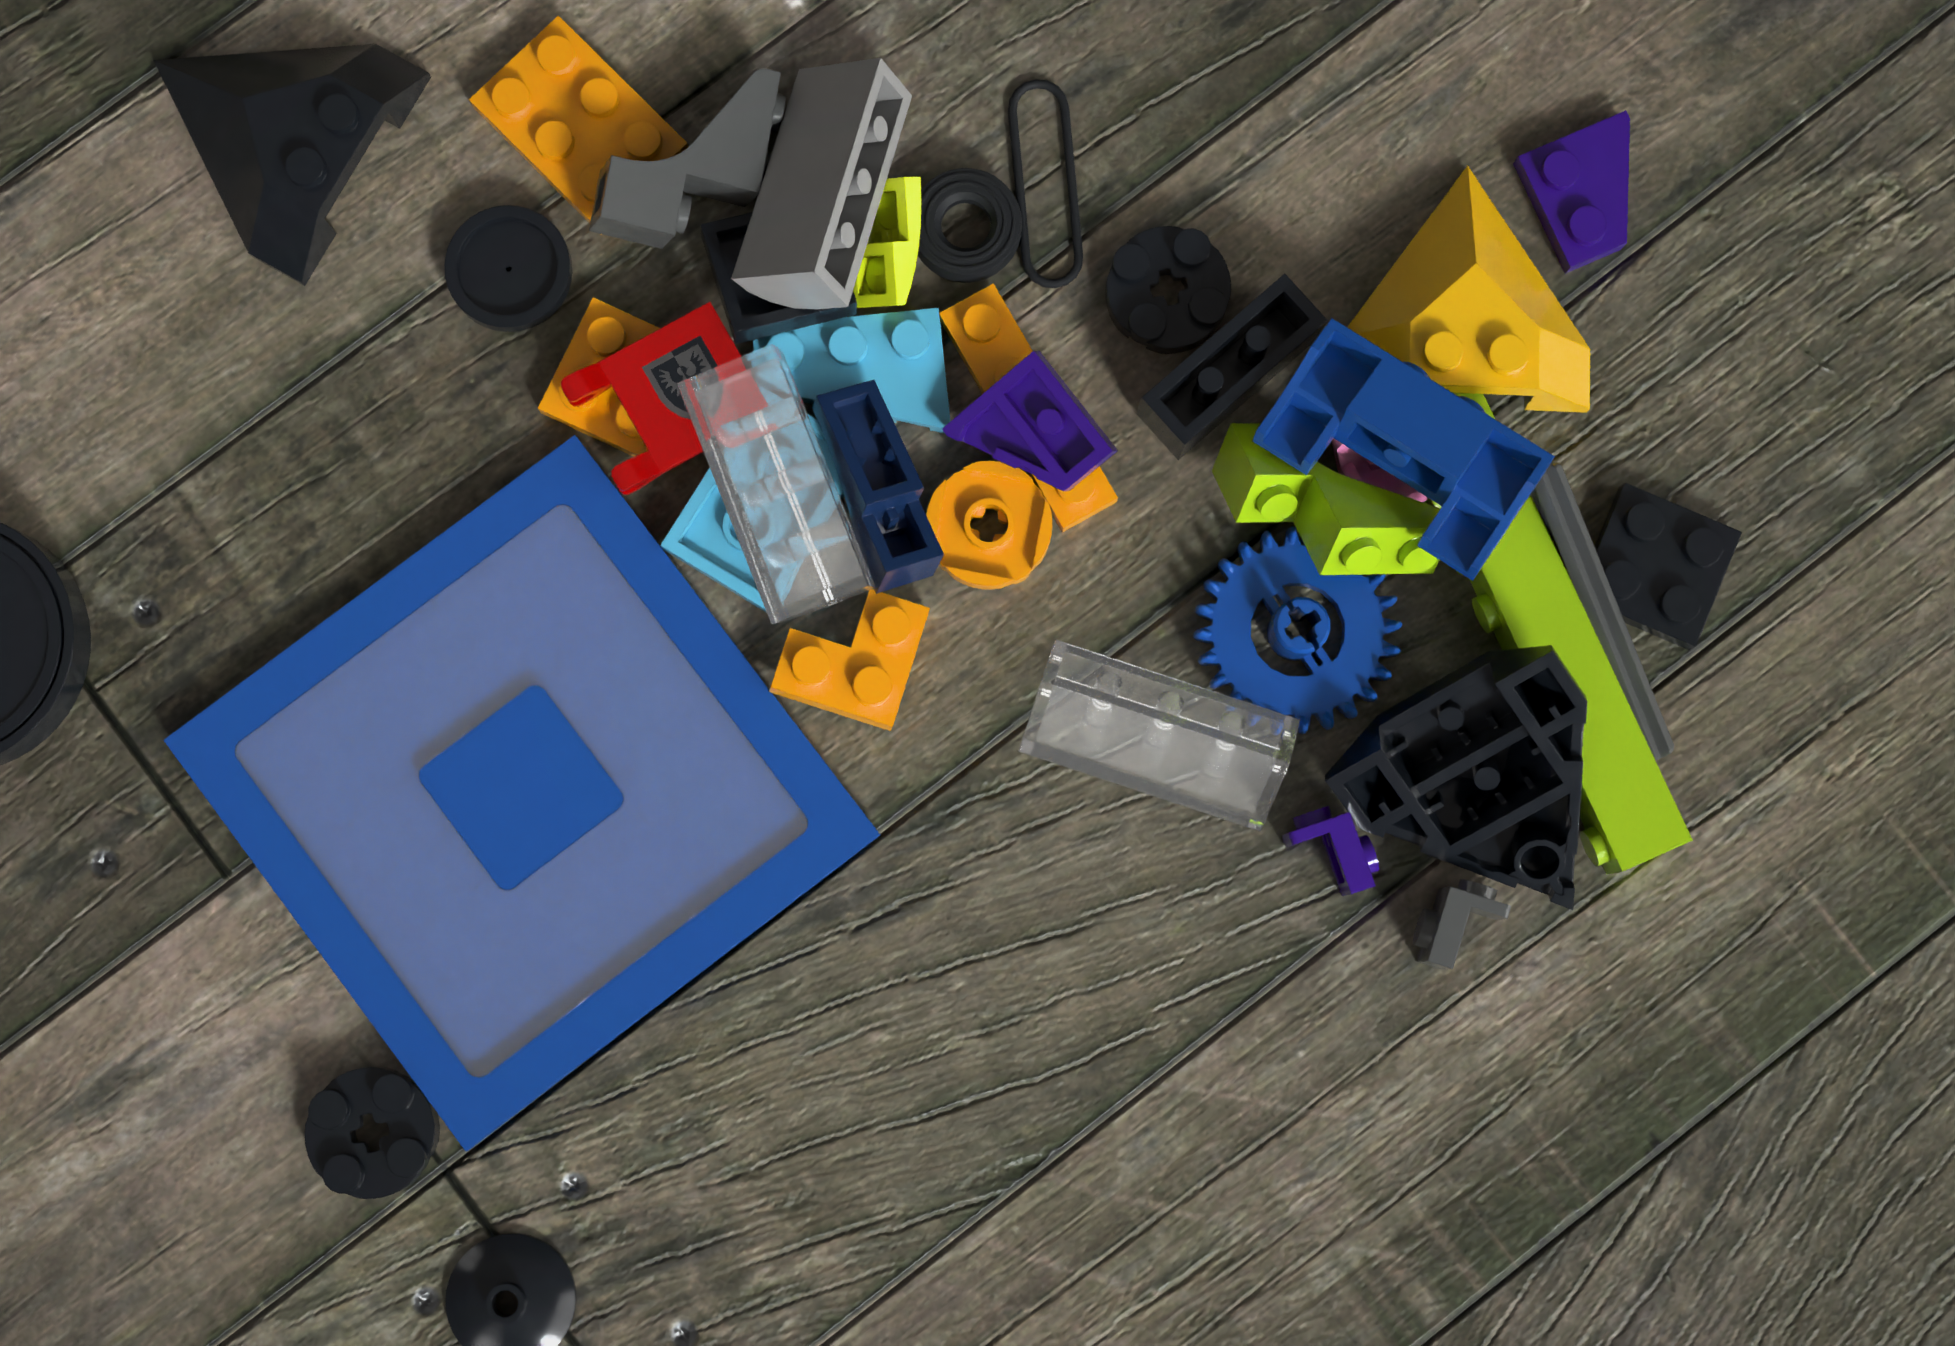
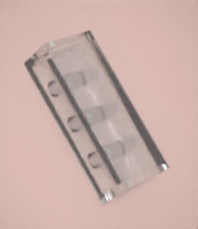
[677,344,876,624]
[1019,639,1300,831]

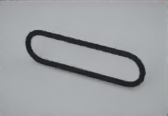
[1008,79,1083,288]

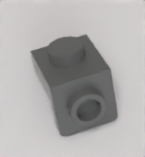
[1413,879,1511,969]

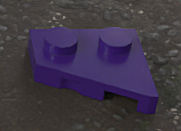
[1513,110,1630,274]
[942,351,1118,491]

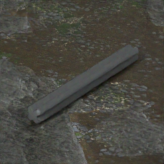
[1531,462,1674,760]

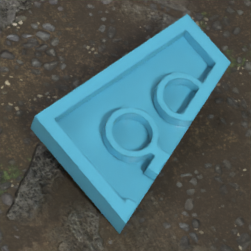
[753,308,950,434]

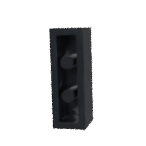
[1137,273,1328,460]

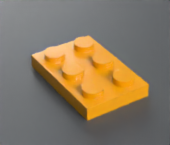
[469,16,689,235]

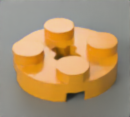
[926,461,1053,590]

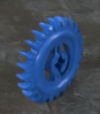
[1193,526,1403,735]

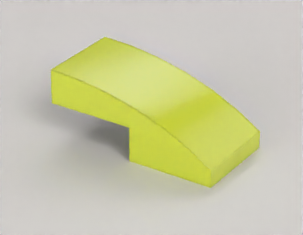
[853,177,921,308]

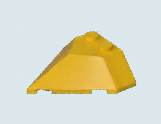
[1347,165,1590,413]

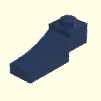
[812,379,944,594]

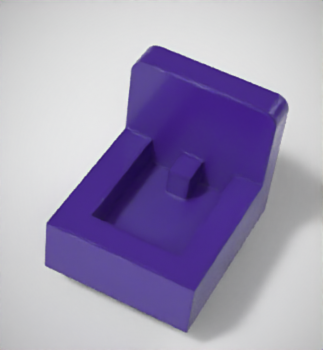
[1282,806,1379,896]

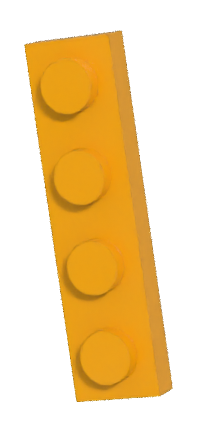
[939,283,1118,533]

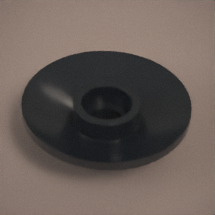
[445,1233,577,1346]

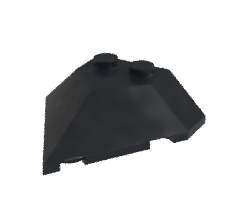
[154,44,431,286]
[1325,645,1587,910]

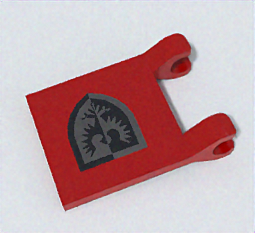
[561,302,773,495]

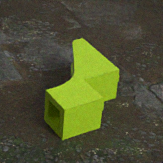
[1212,423,1440,575]

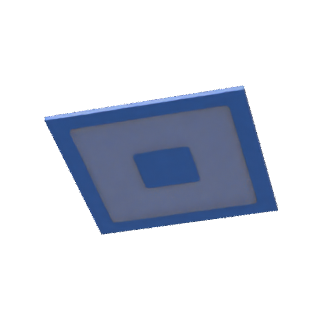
[163,435,880,1152]

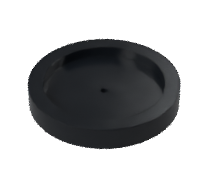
[444,205,573,332]

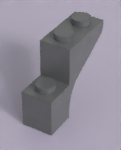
[589,68,785,249]

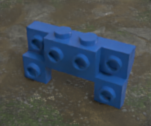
[1253,318,1555,581]

